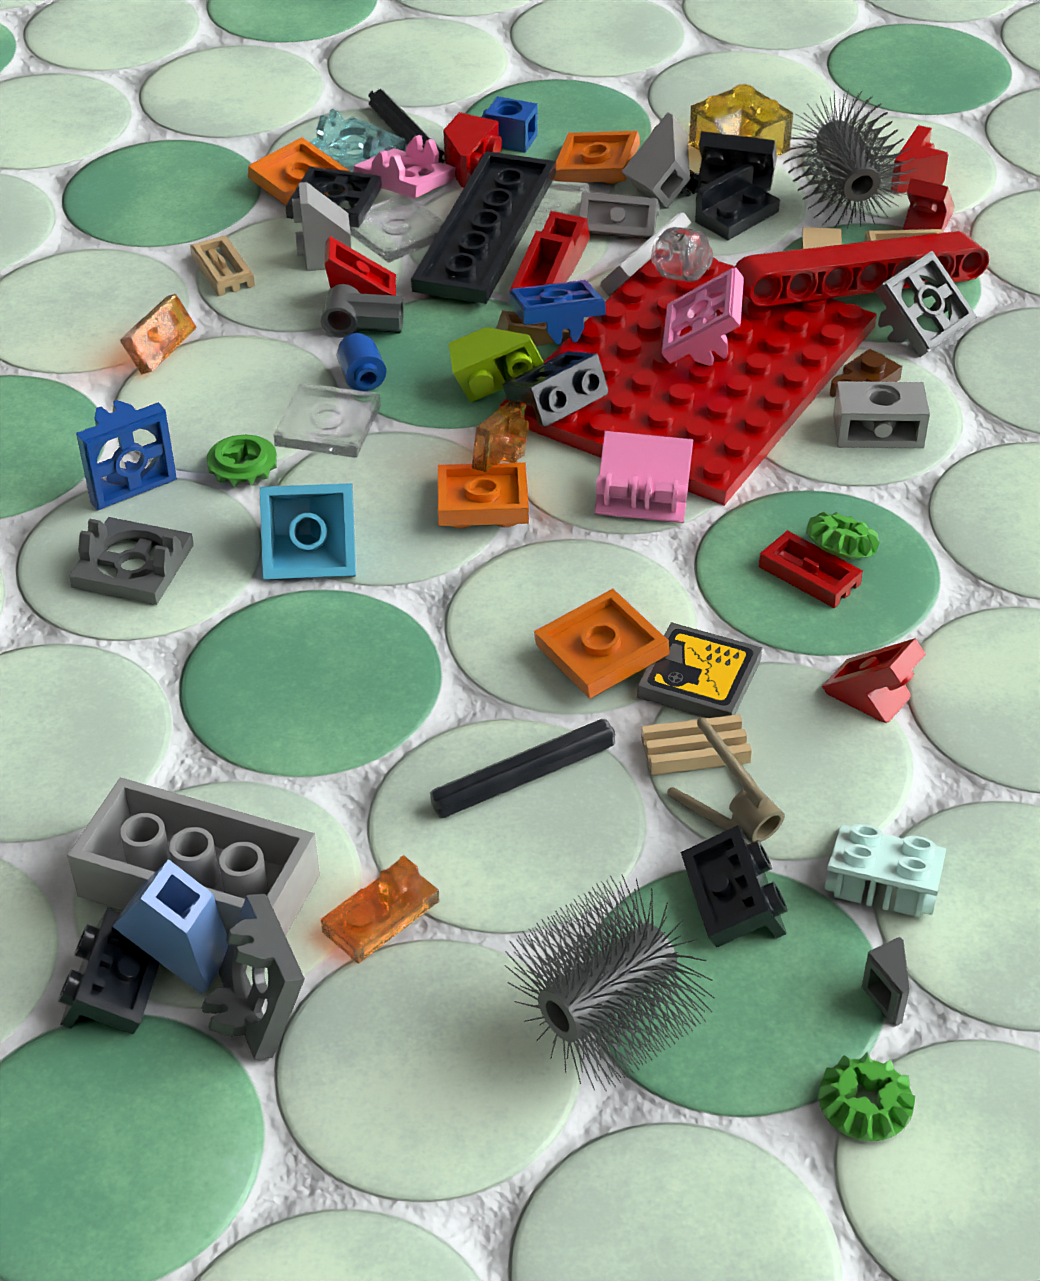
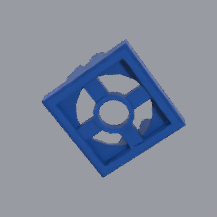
[509,280,606,344]
[76,400,177,511]

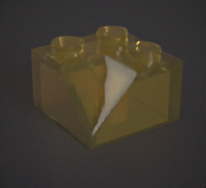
[689,83,794,156]

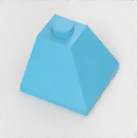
[259,483,356,580]

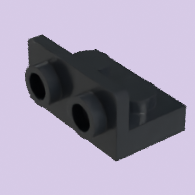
[699,131,777,192]
[695,163,780,240]
[502,351,608,426]
[680,825,788,948]
[58,907,160,1035]

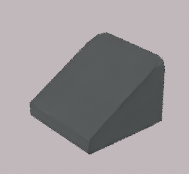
[861,937,910,1026]

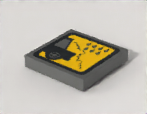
[637,622,762,718]

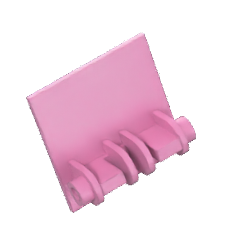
[595,431,693,523]

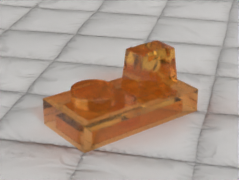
[120,294,197,374]
[472,400,529,472]
[321,855,439,964]

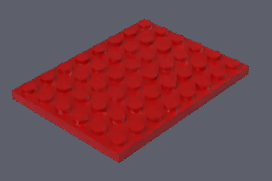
[499,244,877,506]

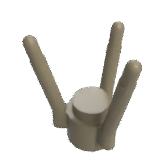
[667,718,785,842]

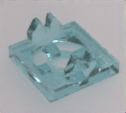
[310,109,406,172]

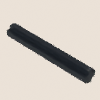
[368,89,444,163]
[430,719,616,818]

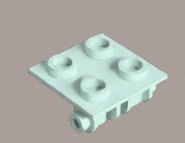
[824,824,946,918]

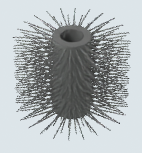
[781,89,916,229]
[504,874,715,1091]

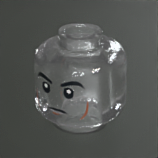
[651,227,713,282]

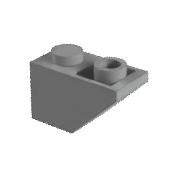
[622,112,690,208]
[292,182,352,271]

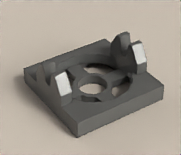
[874,251,977,357]
[69,517,194,605]
[201,894,305,1060]

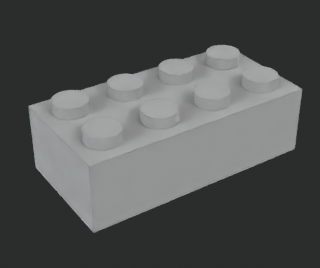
[67,777,320,936]

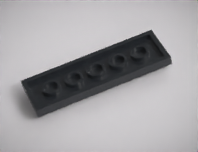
[411,151,556,304]

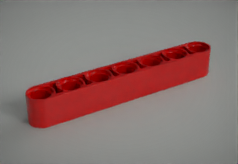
[734,231,989,307]

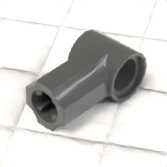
[321,284,404,338]

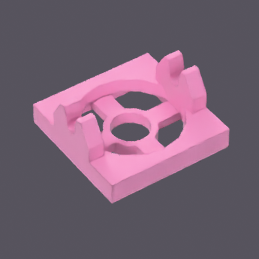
[353,135,455,199]
[662,267,744,366]

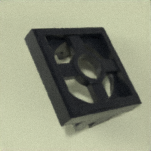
[285,167,382,228]

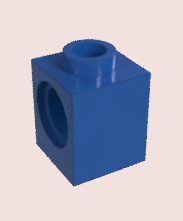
[482,96,538,153]

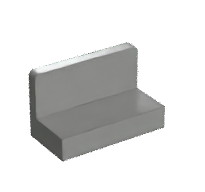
[579,192,660,239]

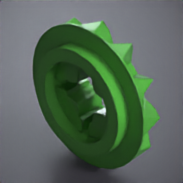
[207,434,277,487]
[806,512,880,559]
[818,1052,916,1141]

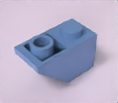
[112,859,229,994]

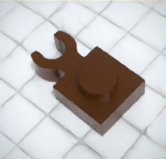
[829,349,903,397]

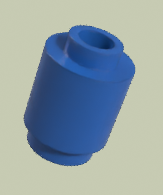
[337,333,387,392]

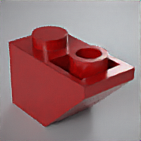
[443,112,502,188]

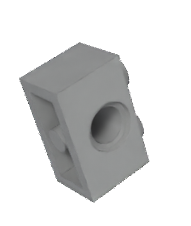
[833,381,930,448]

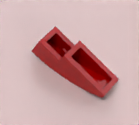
[509,211,590,291]

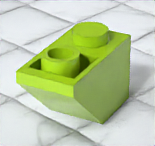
[448,327,544,403]

